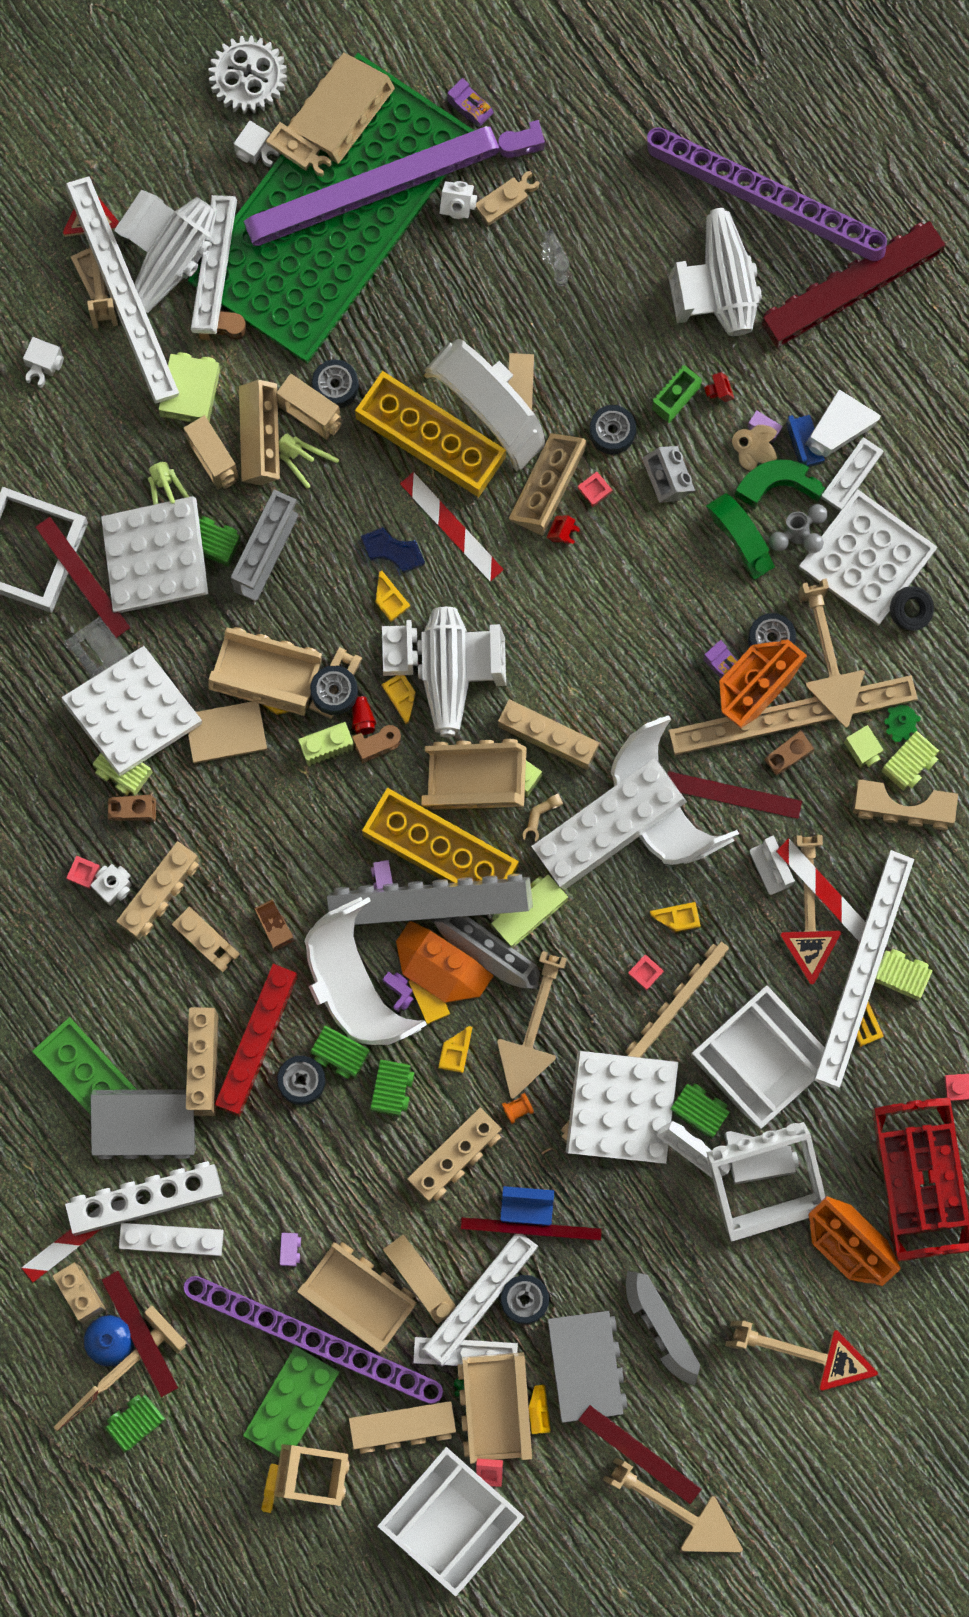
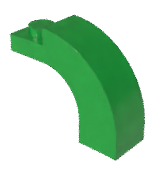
[734,460,825,509]
[706,493,775,580]

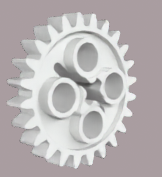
[208,36,287,114]

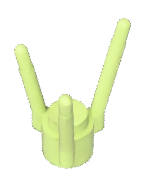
[279,433,339,488]
[148,462,189,505]

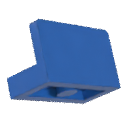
[786,415,825,467]
[501,1186,554,1226]

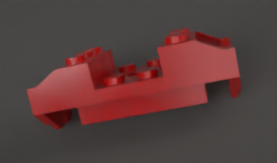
[872,1098,969,1262]

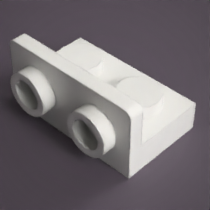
[382,620,418,676]
[750,836,795,895]

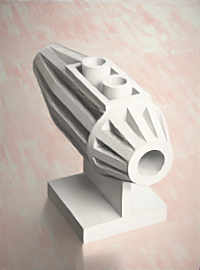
[114,190,217,313]
[668,208,762,336]
[417,607,506,737]

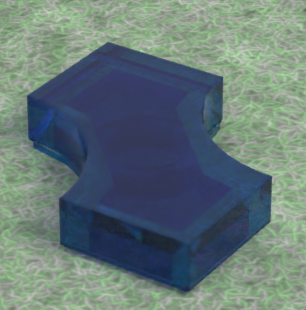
[361,527,425,574]

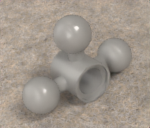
[769,504,827,553]

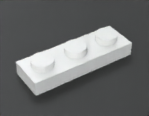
[821,437,883,512]
[656,1121,732,1178]

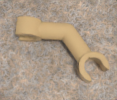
[523,794,563,843]

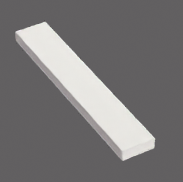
[191,195,237,334]
[422,1234,538,1367]

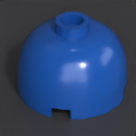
[83,1315,134,1367]

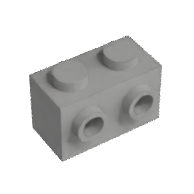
[642,446,695,503]

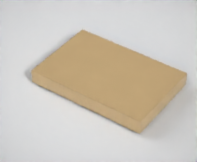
[188,702,267,764]

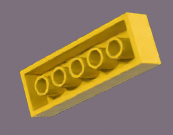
[355,371,506,498]
[362,788,519,883]

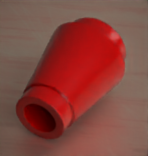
[352,696,377,735]

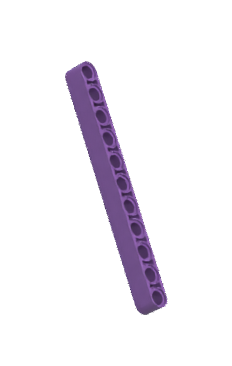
[244,127,500,246]
[647,127,887,261]
[184,1276,443,1404]

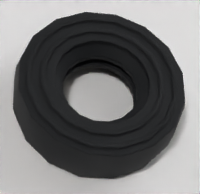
[890,586,934,631]

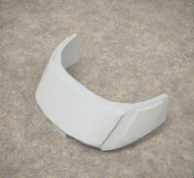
[424,339,545,471]
[611,716,739,865]
[304,897,427,1045]

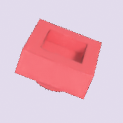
[577,472,612,507]
[66,856,100,889]
[628,955,664,991]
[944,1074,969,1101]
[476,1459,503,1487]

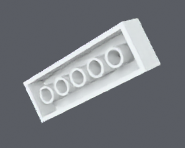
[532,758,687,890]

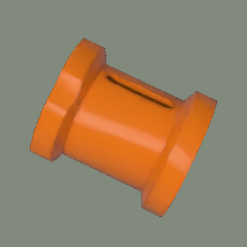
[501,1093,534,1124]

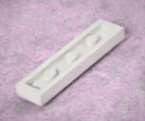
[119,1223,224,1256]
[413,1337,518,1366]

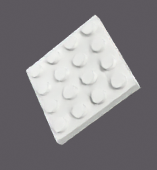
[799,489,938,626]
[101,496,208,613]
[62,646,202,777]
[566,1051,678,1163]

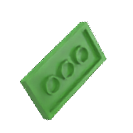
[32,1017,137,1115]
[243,1346,340,1458]

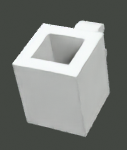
[234,121,280,167]
[23,337,64,388]

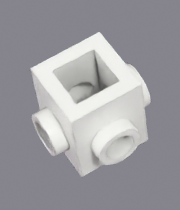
[439,181,477,219]
[91,864,132,906]

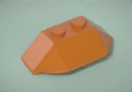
[719,639,807,728]
[396,921,494,1003]
[808,1196,901,1286]

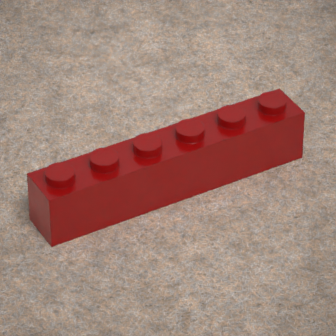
[215,964,298,1117]

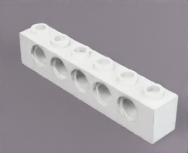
[65,1162,223,1236]

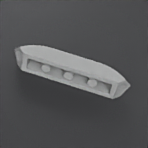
[434,916,540,989]
[626,1271,700,1385]

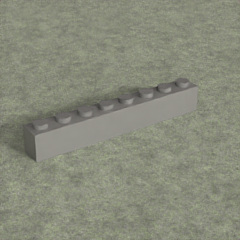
[327,874,533,925]

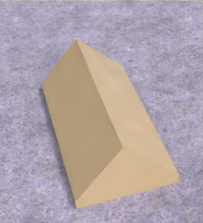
[509,433,586,536]

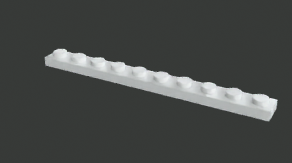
[66,177,179,404]
[814,850,914,1090]

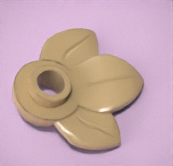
[732,425,777,471]

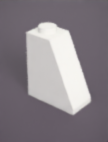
[805,390,881,457]
[724,1131,799,1185]

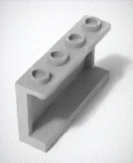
[230,490,298,601]
[91,1089,196,1159]
[547,1311,627,1423]

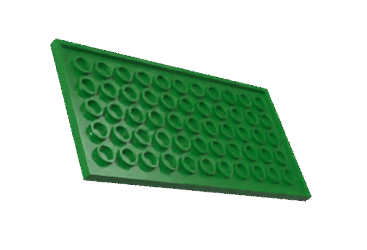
[188,52,475,364]

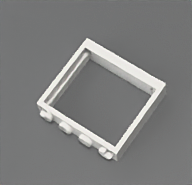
[0,487,88,613]
[706,1122,825,1242]

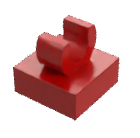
[704,372,735,402]
[546,515,580,544]

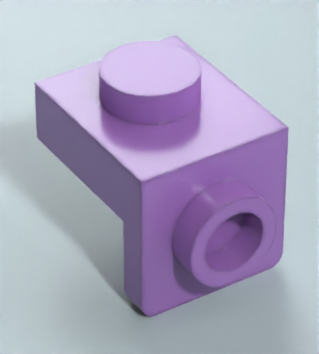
[382,972,414,1013]

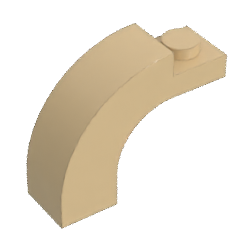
[383,1235,456,1324]

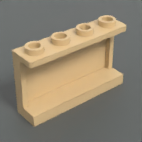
[288,52,395,164]
[209,627,322,716]
[421,739,526,810]
[186,1007,219,1117]
[297,1241,417,1354]
[458,1352,532,1464]

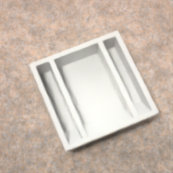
[690,986,824,1129]
[378,1447,524,1596]

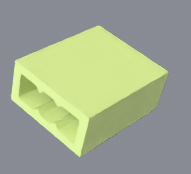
[159,352,220,422]

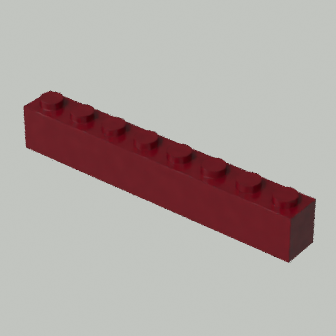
[761,221,945,348]

